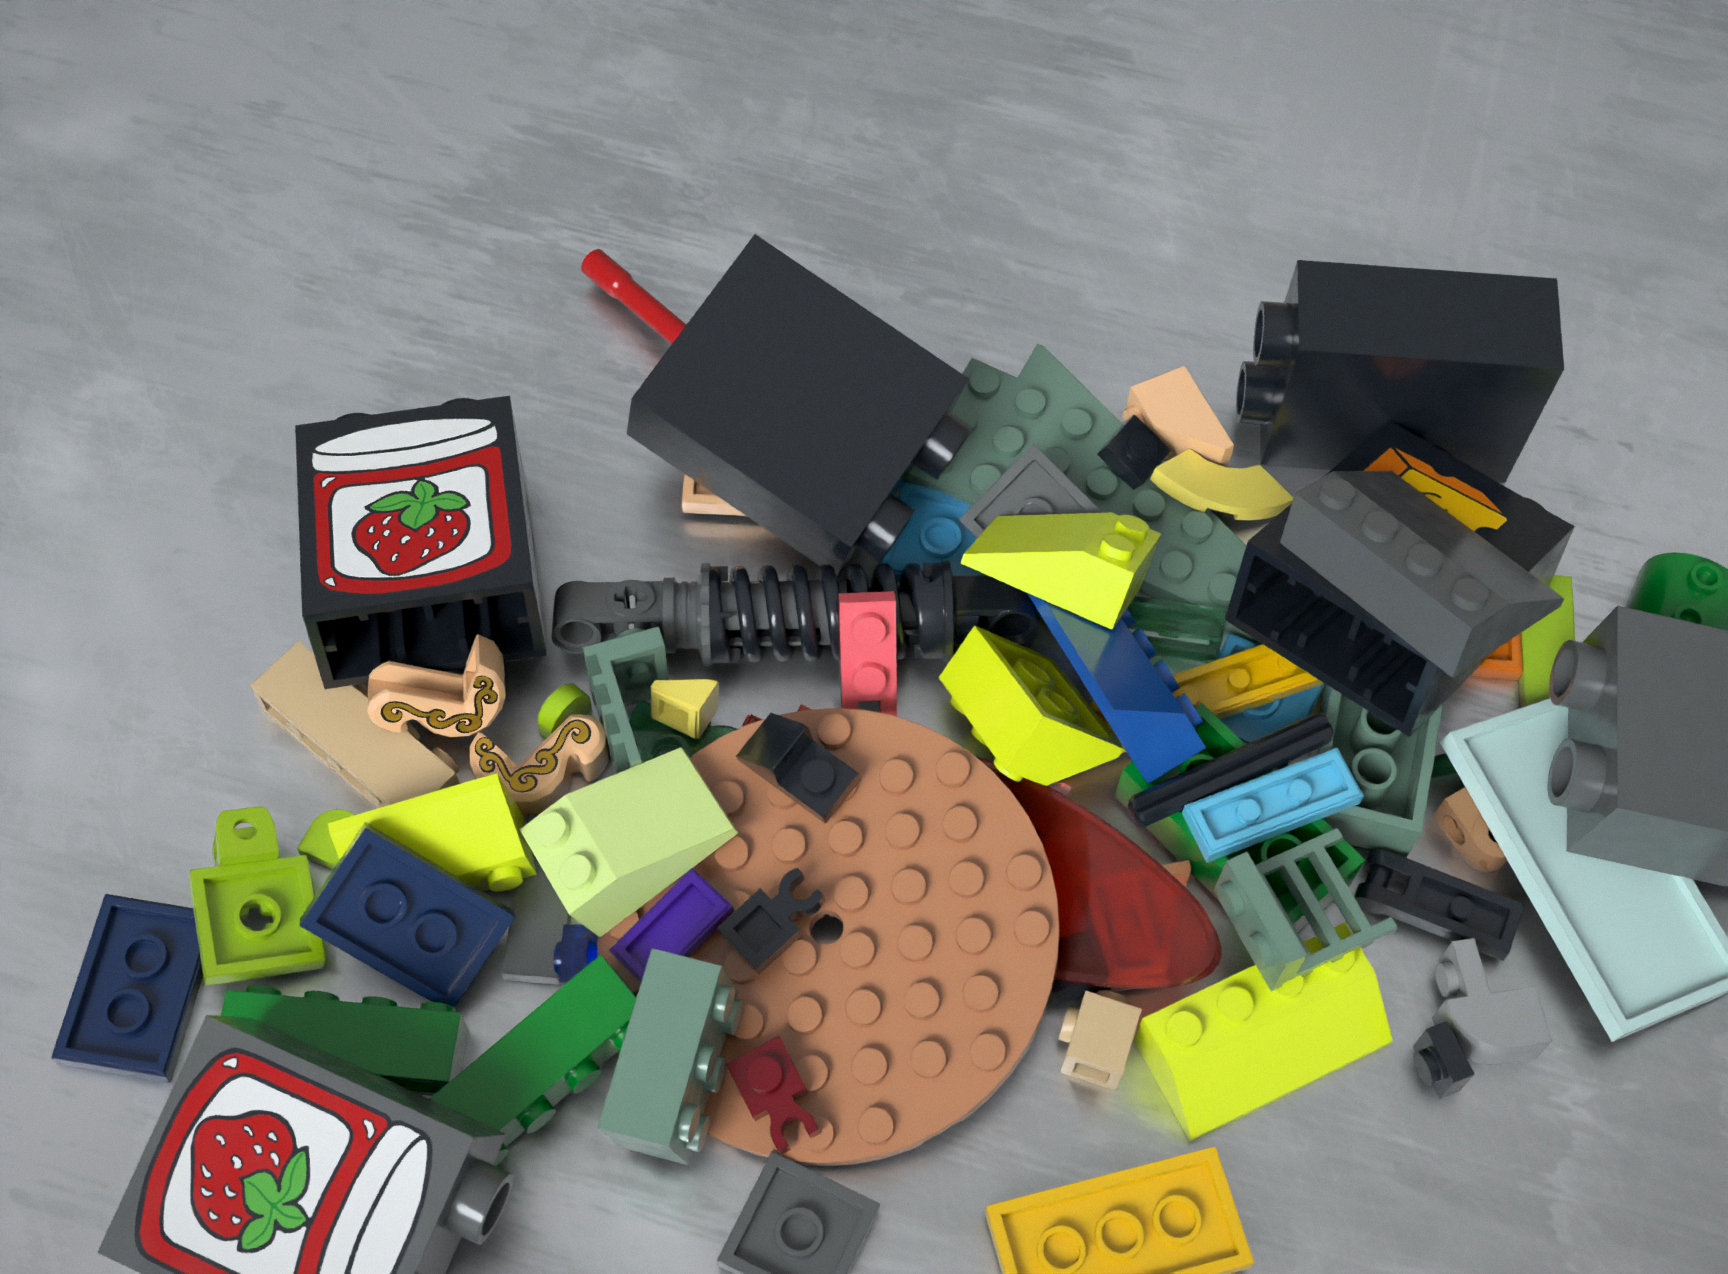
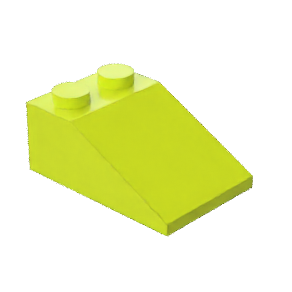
[961,512,1161,630]

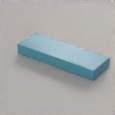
[1182,747,1364,863]

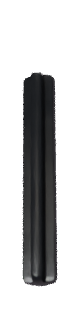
[1127,713,1334,827]

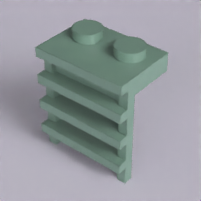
[582,626,669,774]
[1213,828,1398,992]

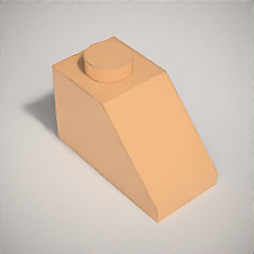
[1123,366,1234,467]

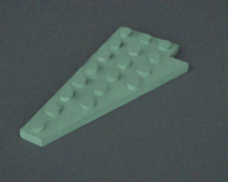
[904,344,1262,645]

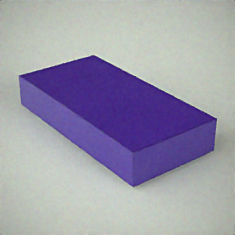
[609,868,735,983]

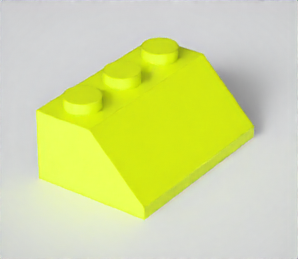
[938,625,1124,786]
[328,773,537,892]

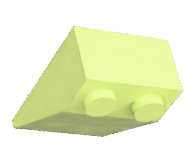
[520,747,739,937]

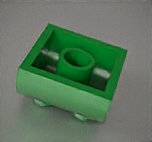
[1625,552,1728,631]

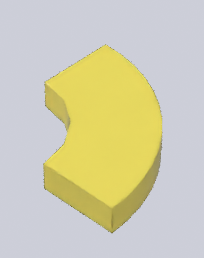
[1150,448,1294,520]

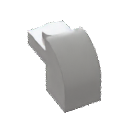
[1432,938,1552,1065]

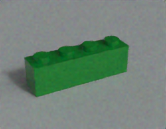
[430,954,637,1166]
[221,985,469,1096]

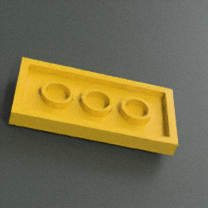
[984,1146,1254,1274]

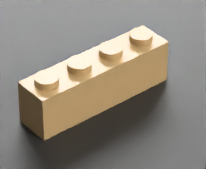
[250,641,460,808]

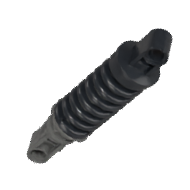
[551,559,1038,667]

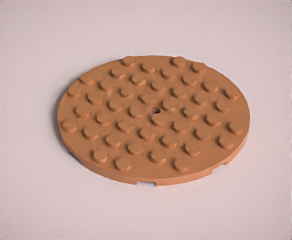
[597,708,1060,1166]

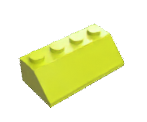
[1133,922,1393,1142]

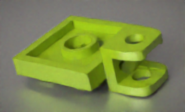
[189,806,325,986]

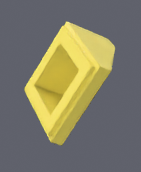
[651,679,719,739]

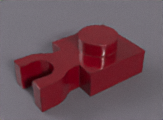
[726,1036,821,1155]

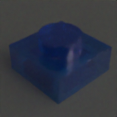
[553,924,598,985]

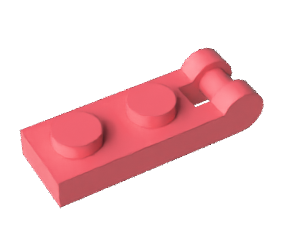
[839,591,897,717]

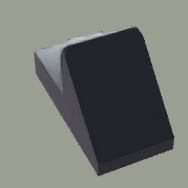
[736,713,861,824]

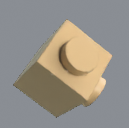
[1058,991,1142,1091]

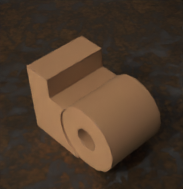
[1432,787,1508,872]

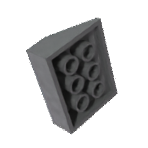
[1280,471,1564,678]

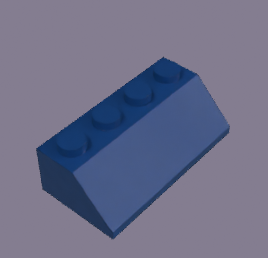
[1026,592,1206,784]

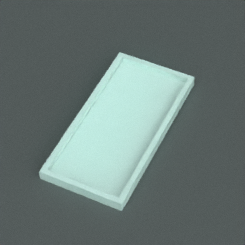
[1440,698,1728,1042]

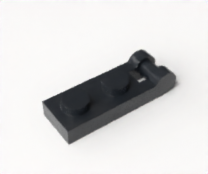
[1354,849,1525,961]

